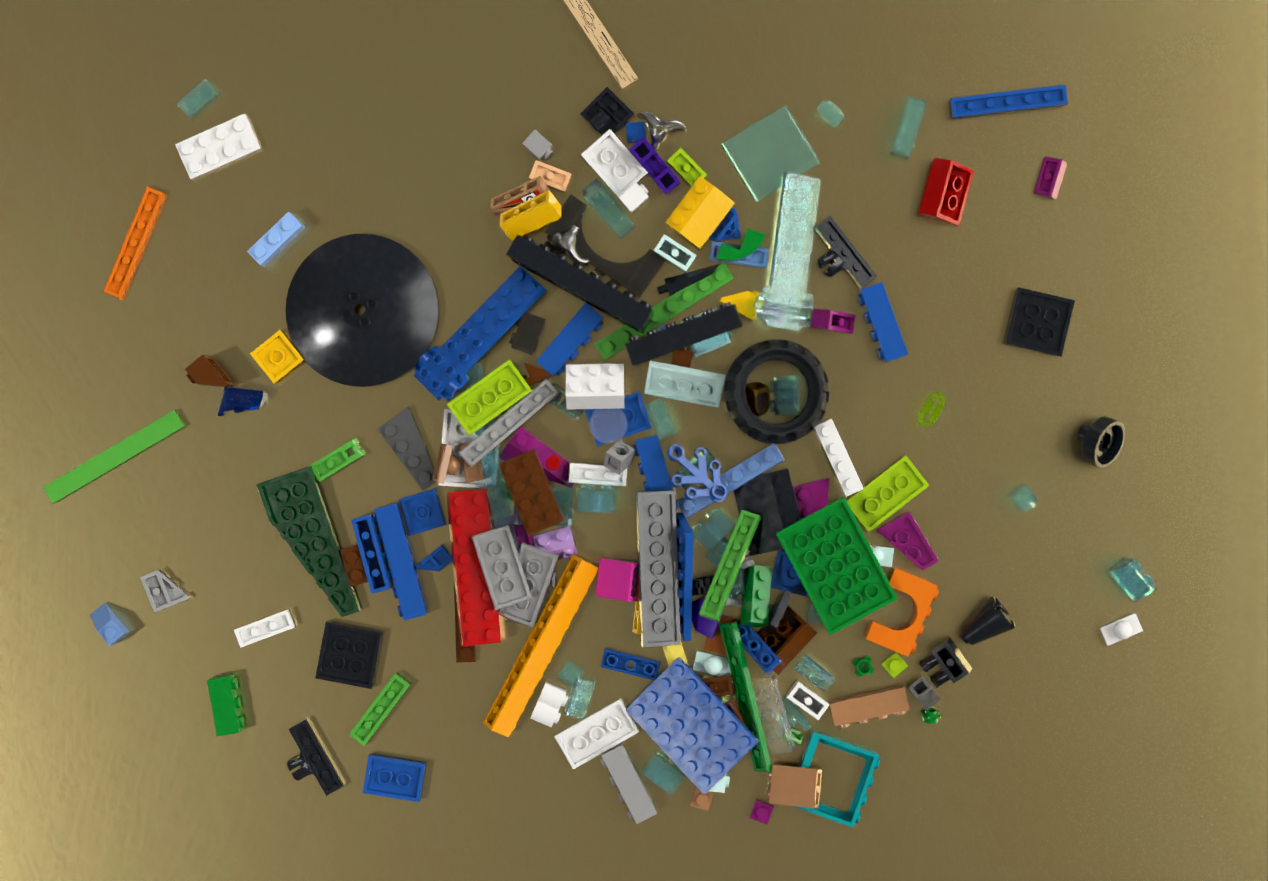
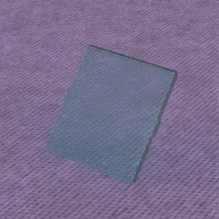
[721,105,821,202]

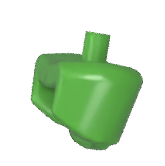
[782,728,803,747]

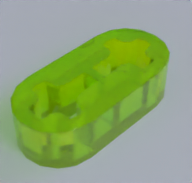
[918,392,945,427]

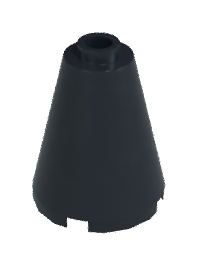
[960,595,1016,645]

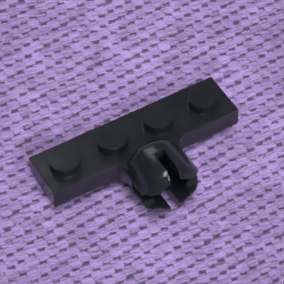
[814,216,877,289]
[287,720,343,796]

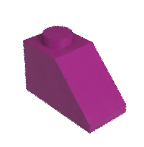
[811,308,855,334]

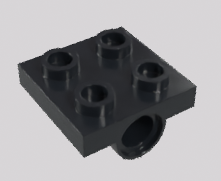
[580,87,635,136]

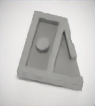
[140,570,190,613]

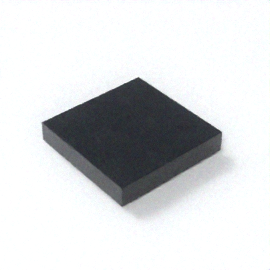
[762,590,792,632]

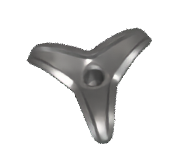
[637,112,686,149]
[544,225,589,264]

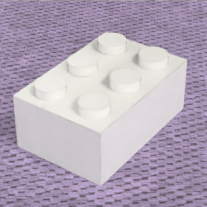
[566,363,625,409]

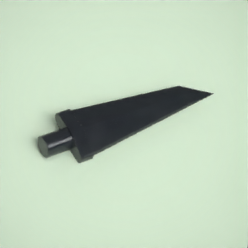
[657,264,719,296]

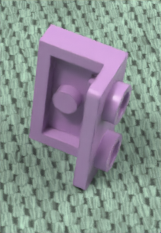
[533,526,578,560]

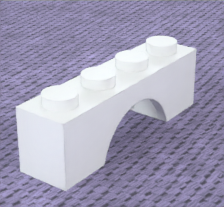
[814,419,864,497]

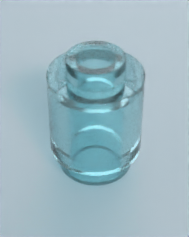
[817,100,845,128]

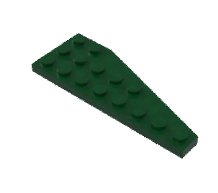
[257,466,361,617]

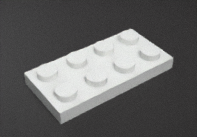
[175,114,261,180]

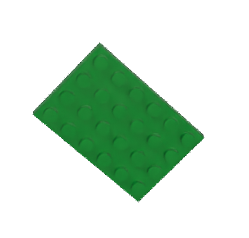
[775,496,898,635]

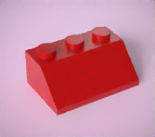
[919,158,974,226]

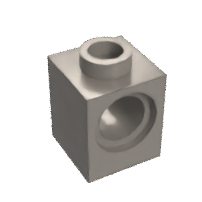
[522,129,553,161]
[604,440,635,475]

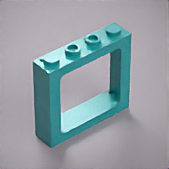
[793,729,881,828]

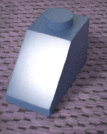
[90,603,129,646]

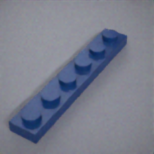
[950,85,1068,118]

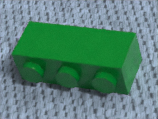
[741,565,772,628]
[207,674,245,736]

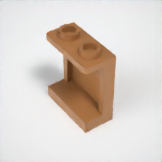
[767,765,822,808]

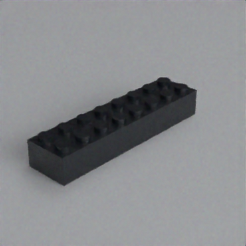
[506,234,654,334]

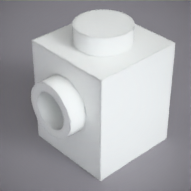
[619,182,649,214]

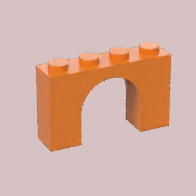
[864,567,939,657]

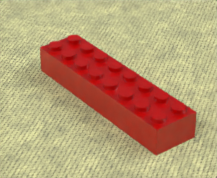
[446,489,501,647]

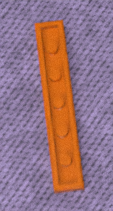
[103,186,166,300]

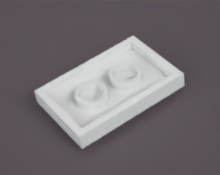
[581,129,648,198]

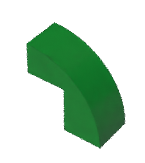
[716,228,766,262]

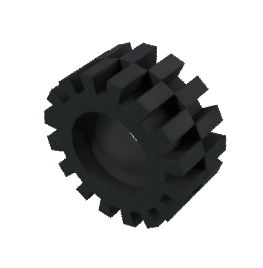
[692,575,715,596]

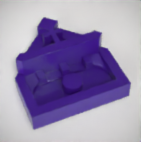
[692,596,726,639]

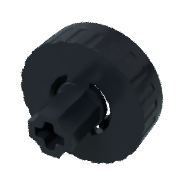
[1077,416,1126,468]

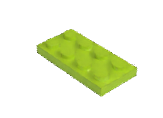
[447,359,532,436]
[846,455,929,533]

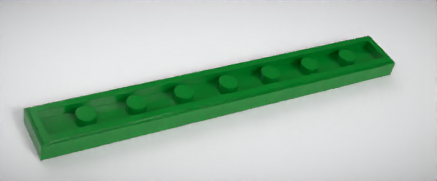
[719,622,772,772]

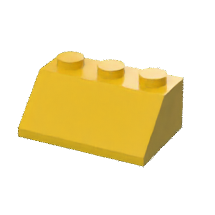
[665,176,735,250]

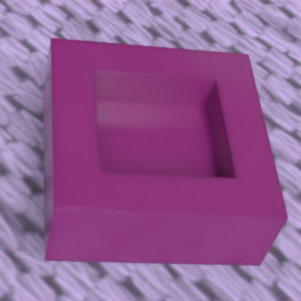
[749,799,774,825]

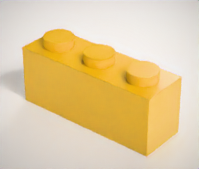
[500,190,561,241]

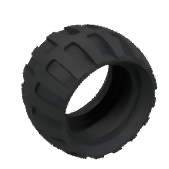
[724,339,829,444]

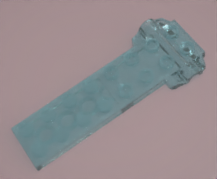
[754,172,821,331]

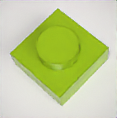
[881,651,908,678]

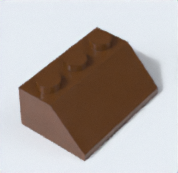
[753,605,817,675]

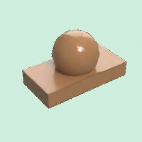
[432,444,461,484]

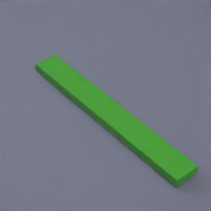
[43,410,185,504]

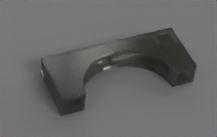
[545,194,666,299]

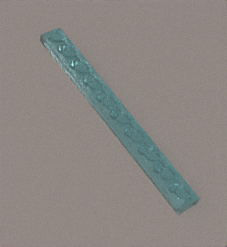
[466,362,519,552]

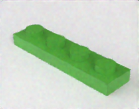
[349,673,411,746]

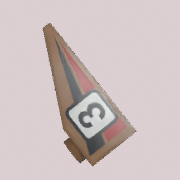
[490,176,552,212]

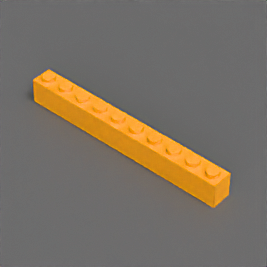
[483,554,599,737]

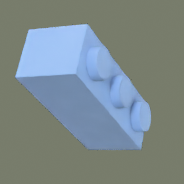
[247,212,306,267]

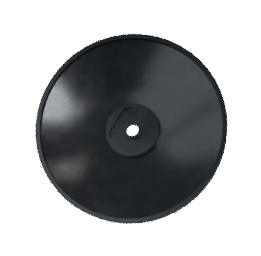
[285,234,439,387]

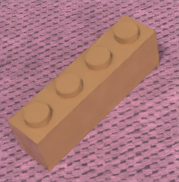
[828,685,910,728]

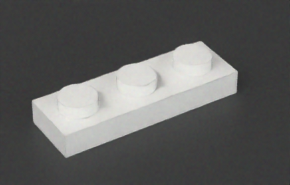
[568,462,627,486]
[234,609,295,648]

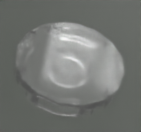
[589,408,628,444]

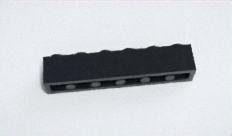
[625,302,743,366]

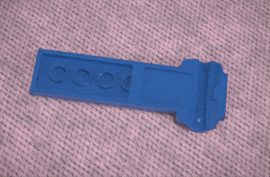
[413,266,546,401]

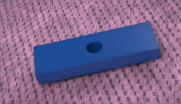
[738,623,782,674]
[600,648,661,681]

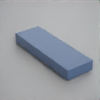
[709,241,769,268]

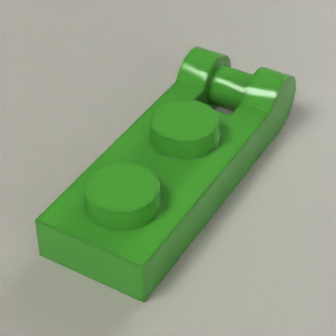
[309,438,365,482]

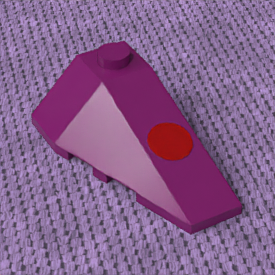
[499,426,574,487]

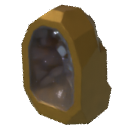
[745,382,770,416]

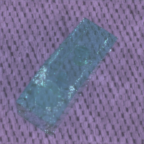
[582,178,635,239]

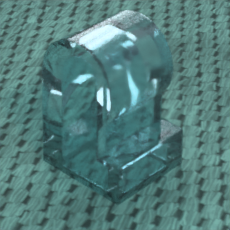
[704,537,729,568]

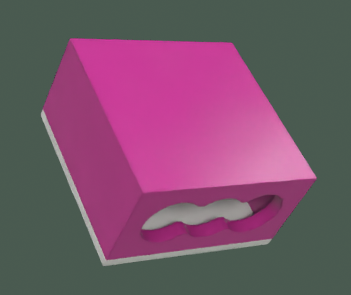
[596,558,640,602]

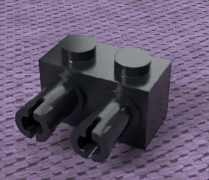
[919,637,972,688]

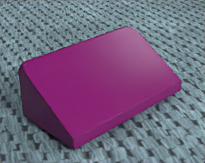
[1034,156,1067,200]

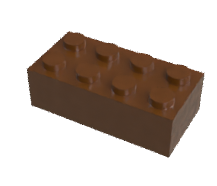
[498,449,565,536]

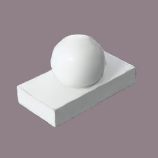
[1099,613,1143,646]

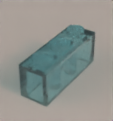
[889,96,927,160]

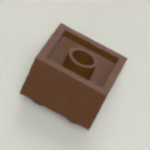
[185,355,234,387]

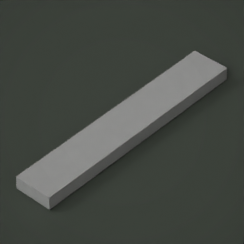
[458,378,558,468]

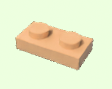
[529,160,572,192]

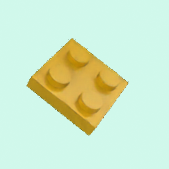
[250,330,304,384]

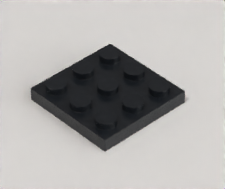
[1004,287,1075,357]
[315,621,383,689]

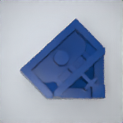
[709,208,741,241]

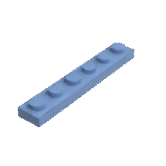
[677,444,785,518]

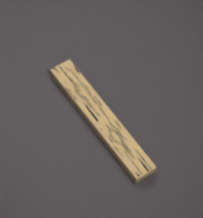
[563,0,638,90]

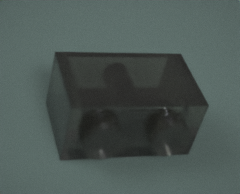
[509,312,546,356]

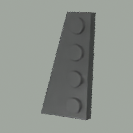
[378,406,435,490]

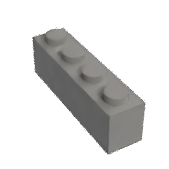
[600,743,657,824]

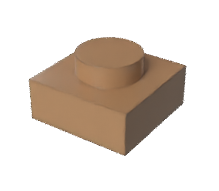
[690,786,714,811]

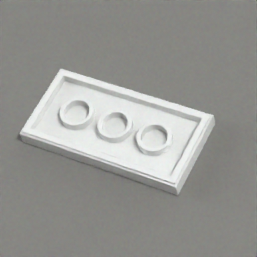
[554,698,640,769]

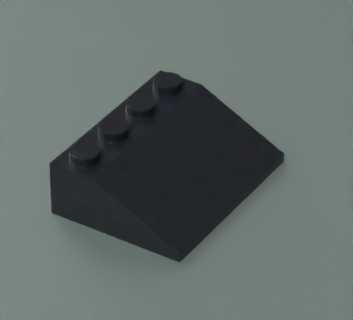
[734,468,800,556]

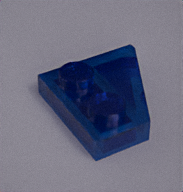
[217,387,263,416]

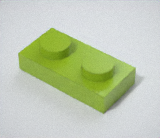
[667,147,707,187]

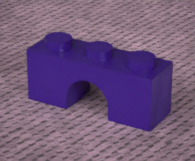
[629,137,681,194]

